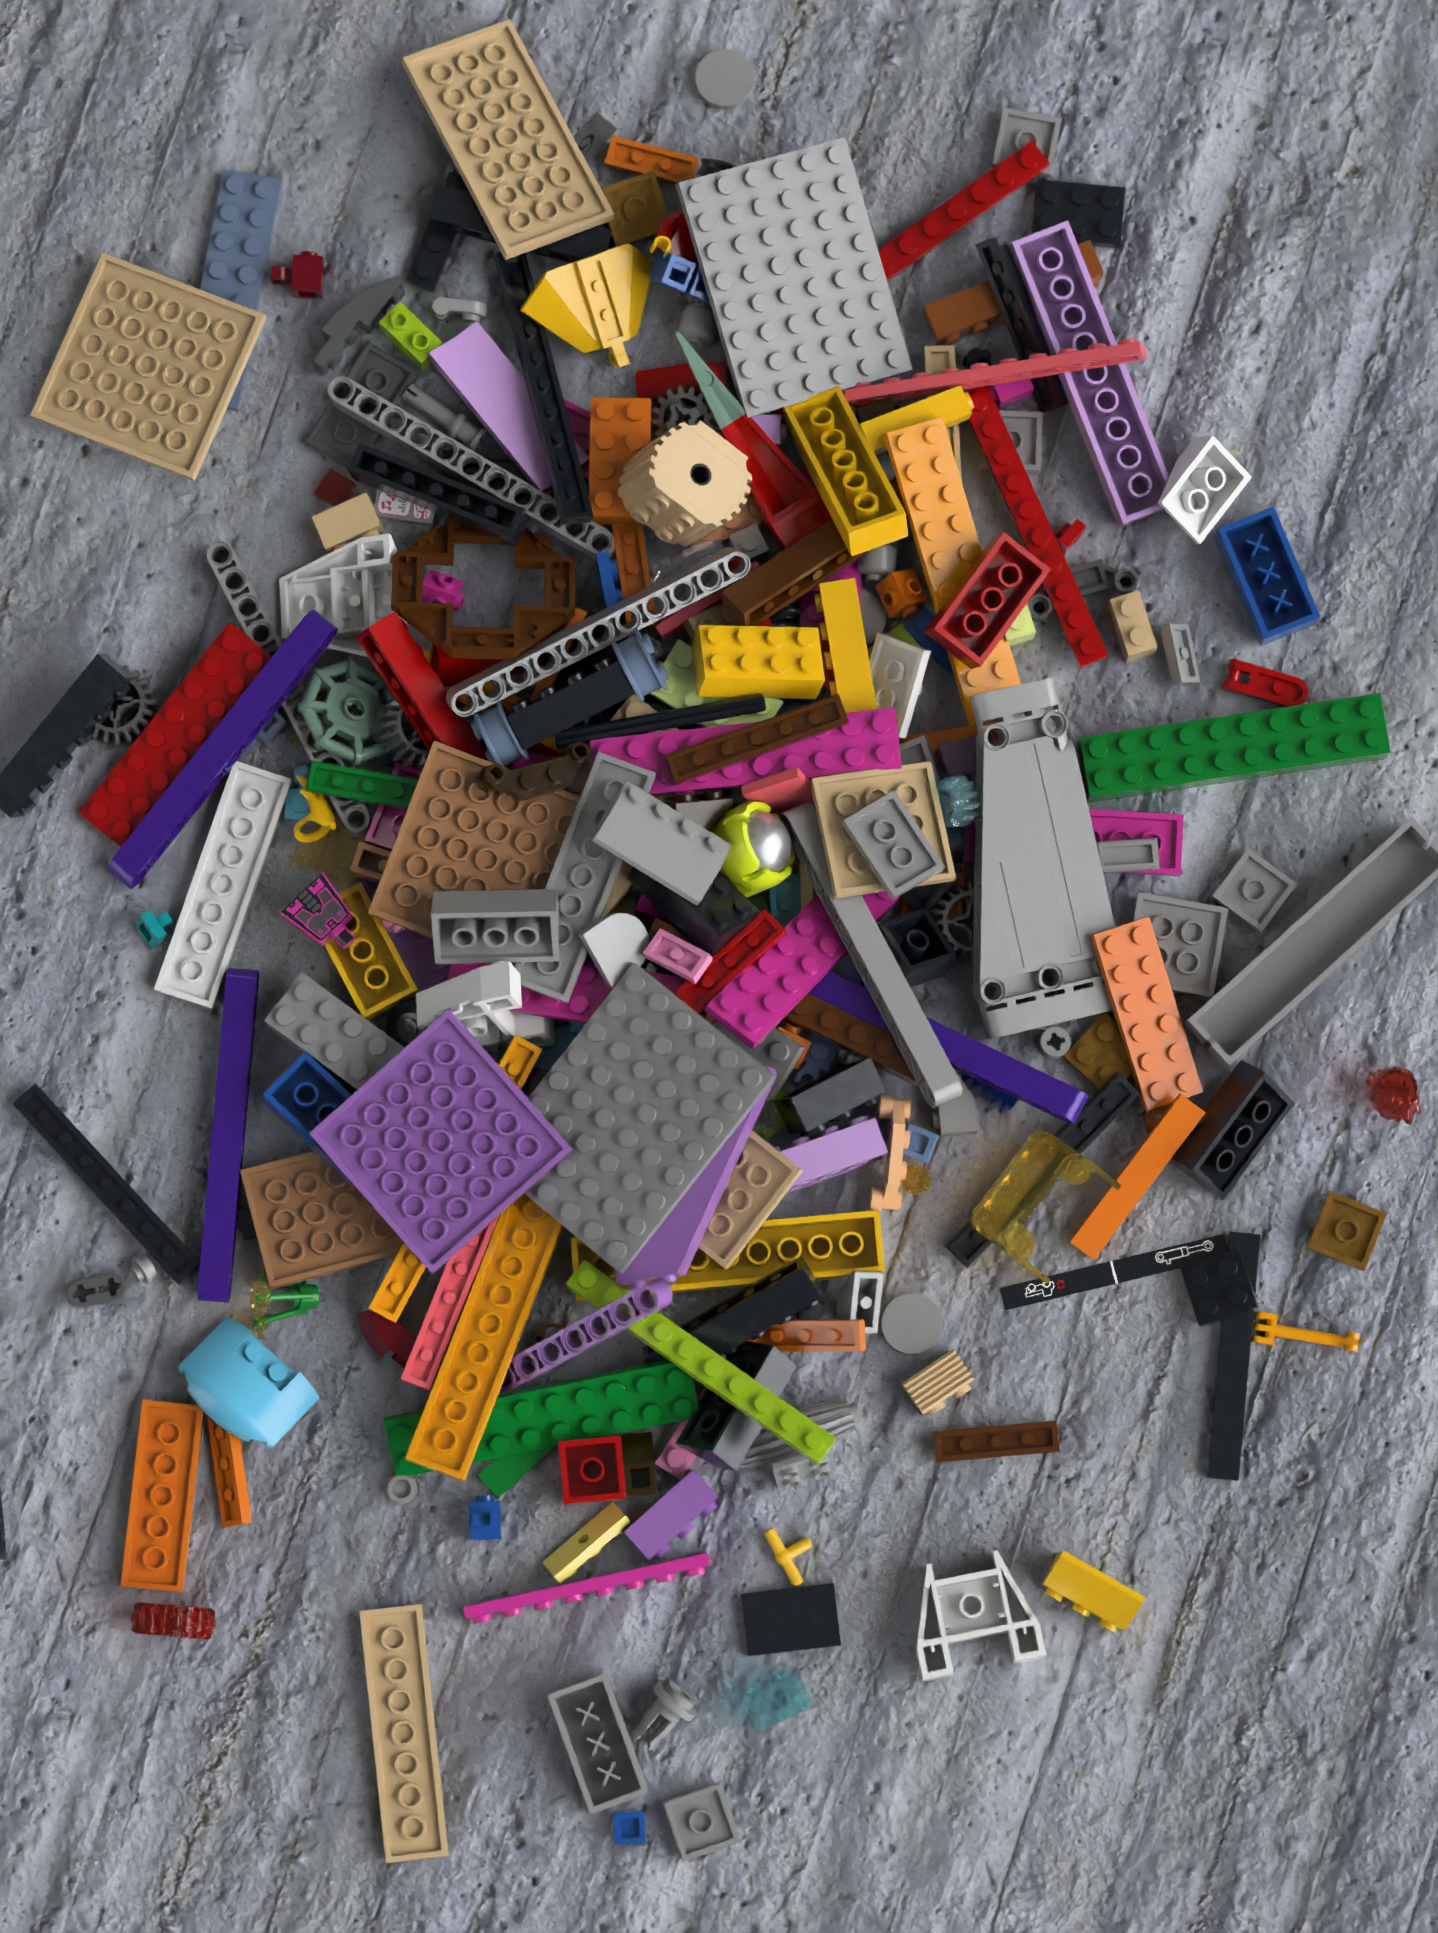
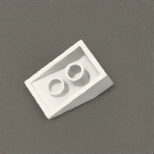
[1158,436,1252,544]

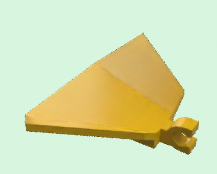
[520,243,654,368]

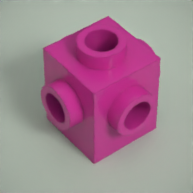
[422,569,465,614]

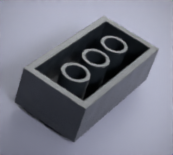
[627,866,761,957]

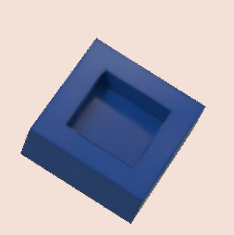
[613,1811,646,1845]

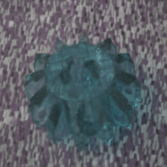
[936,775,981,828]

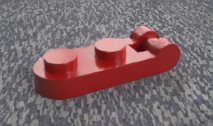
[1221,659,1308,707]

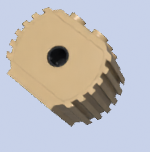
[618,420,752,547]

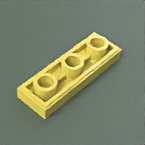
[542,1501,631,1583]

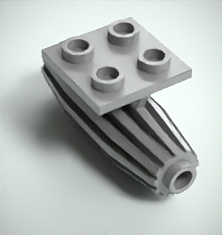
[739,1399,860,1489]

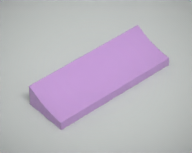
[429,321,589,494]

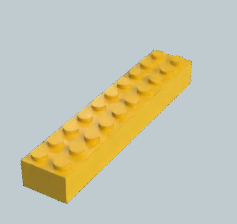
[570,1210,885,1302]

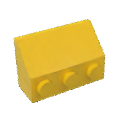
[1041,1550,1146,1633]

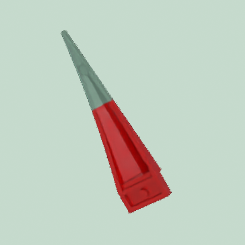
[675,331,832,550]

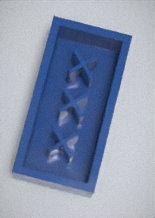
[1214,507,1320,646]

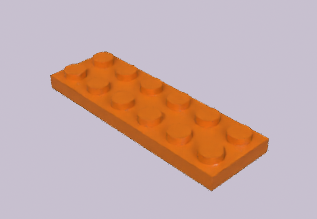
[1090,917,1203,1111]
[120,1399,205,1593]

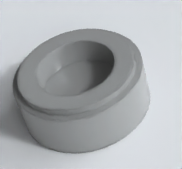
[386,1474,418,1505]

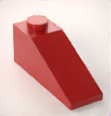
[636,361,727,402]

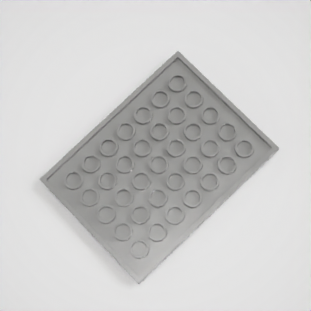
[675,137,913,418]
[525,963,777,1274]

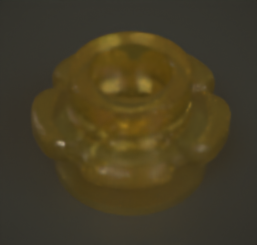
[901,1165,931,1195]

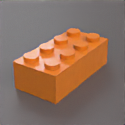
[589,397,651,525]

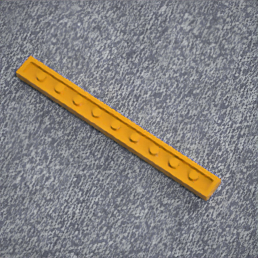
[368,1035,542,1323]

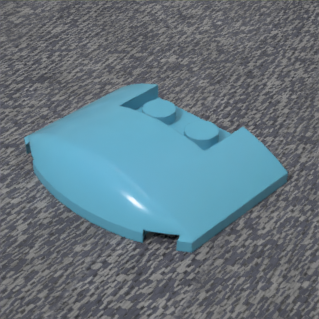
[178,1317,320,1449]

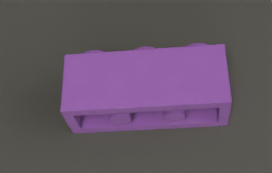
[624,1469,718,1561]

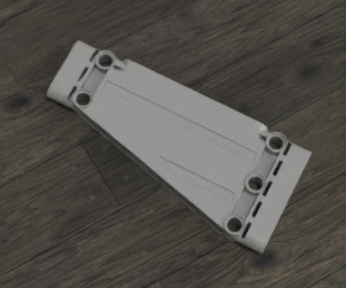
[969,677,1115,1039]

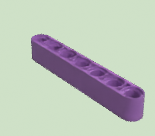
[500,1280,673,1392]

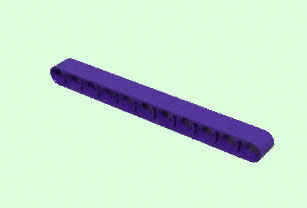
[107,610,338,889]
[197,968,259,1303]
[809,971,1088,1124]

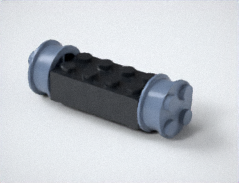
[471,629,669,768]

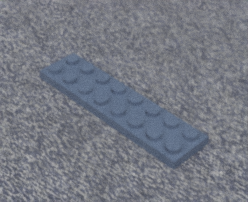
[200,169,283,411]

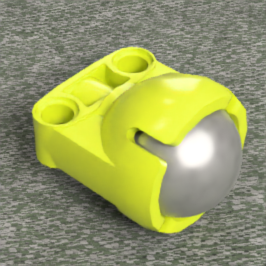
[710,801,795,898]

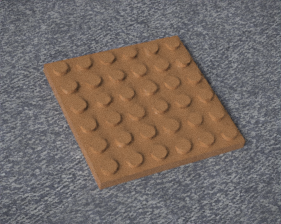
[367,741,580,967]

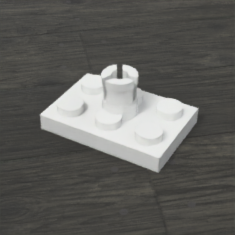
[869,632,931,738]

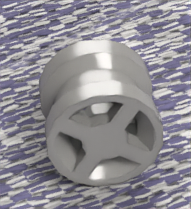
[1039,1027,1071,1060]

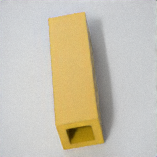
[860,385,974,455]

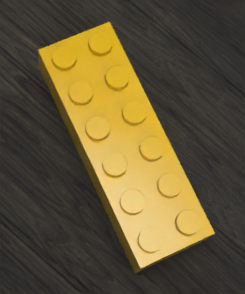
[783,386,908,557]

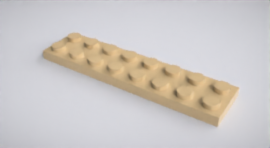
[359,1604,449,1863]

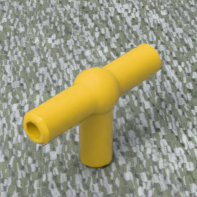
[764,1528,812,1586]

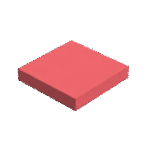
[741,767,814,815]

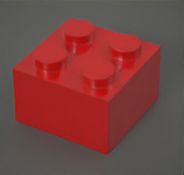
[558,1436,627,1505]

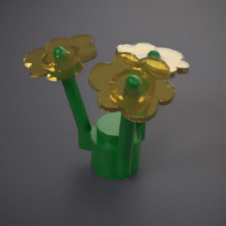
[250,1262,319,1339]

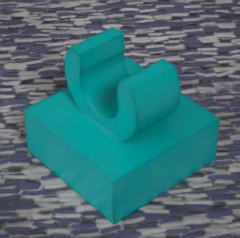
[134,909,173,950]

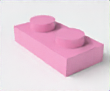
[643,928,713,984]

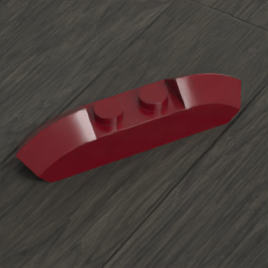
[357,1310,443,1384]

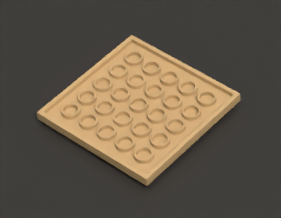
[30,252,267,481]

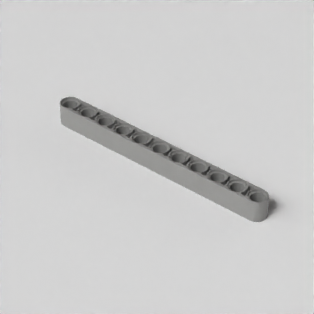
[328,376,615,560]
[206,541,372,838]
[446,547,751,717]
[780,802,962,1108]

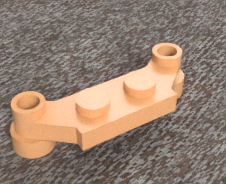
[868,1094,911,1212]

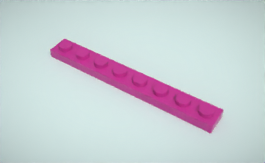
[463,1553,710,1624]

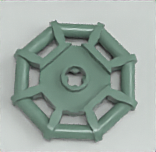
[298,657,394,766]

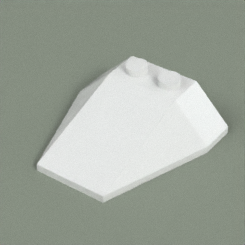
[279,533,407,657]

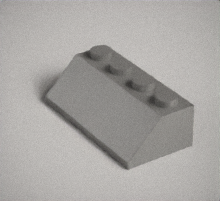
[592,780,731,906]
[431,889,560,964]

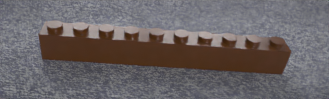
[648,918,918,1087]

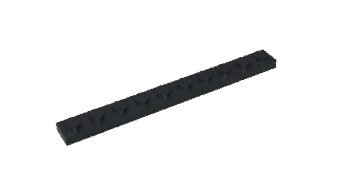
[494,252,594,525]

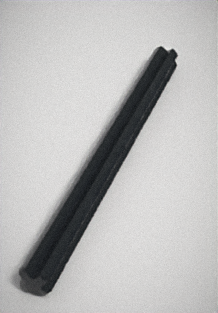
[554,694,766,748]

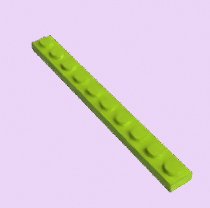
[566,1260,837,1466]

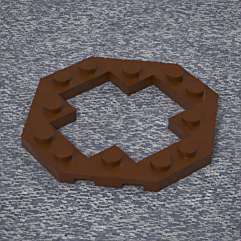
[391,518,575,660]

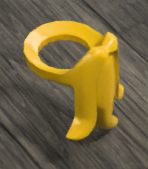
[293,774,336,843]

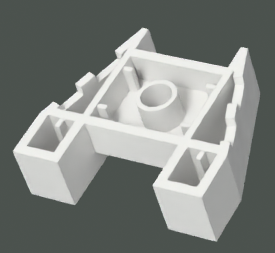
[416,961,555,1053]
[916,1551,1046,1682]

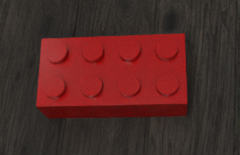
[924,532,1051,669]

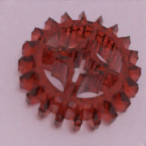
[131,1602,216,1640]

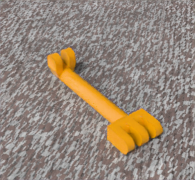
[1251,1311,1360,1352]

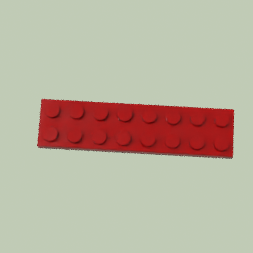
[78,622,273,847]

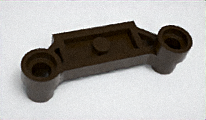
[476,742,590,803]

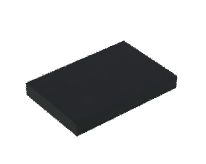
[741,1583,841,1656]

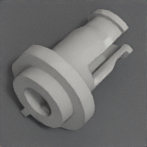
[630,1677,697,1750]

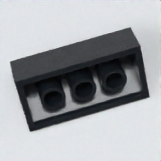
[1171,1060,1295,1200]
[676,1341,797,1471]

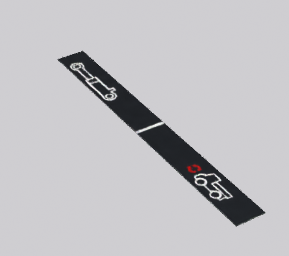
[1000,1234,1227,1311]

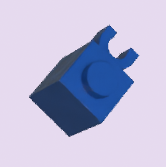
[469,1495,502,1541]

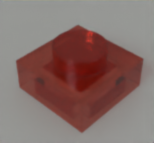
[314,468,356,507]

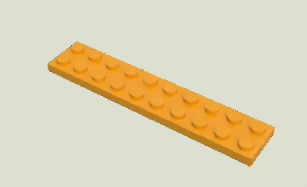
[883,417,1021,726]
[405,1193,564,1482]

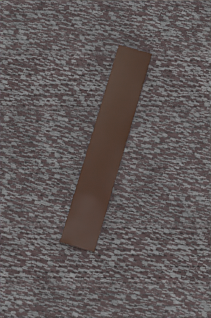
[664,694,849,786]

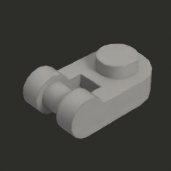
[432,297,487,323]

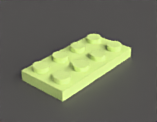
[649,639,783,728]

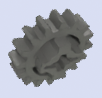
[652,384,718,436]

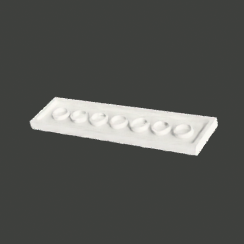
[154,761,293,1010]

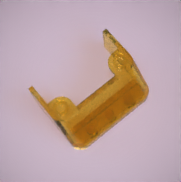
[971,1131,1122,1284]

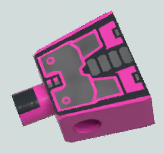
[280,873,356,950]

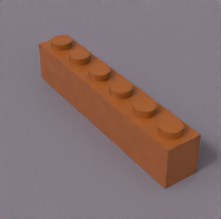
[922,240,1104,346]

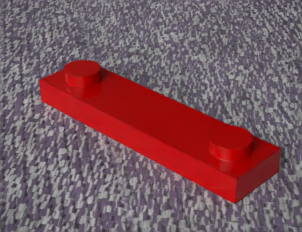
[674,909,787,1014]

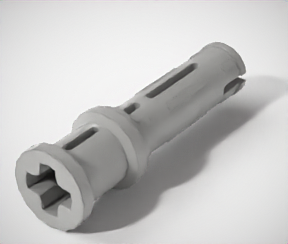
[402,384,488,452]

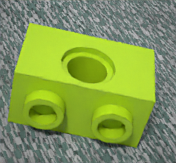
[379,301,443,372]

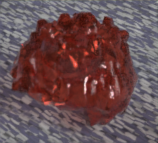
[1366,1066,1421,1124]

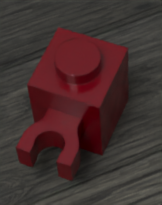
[271,251,325,299]

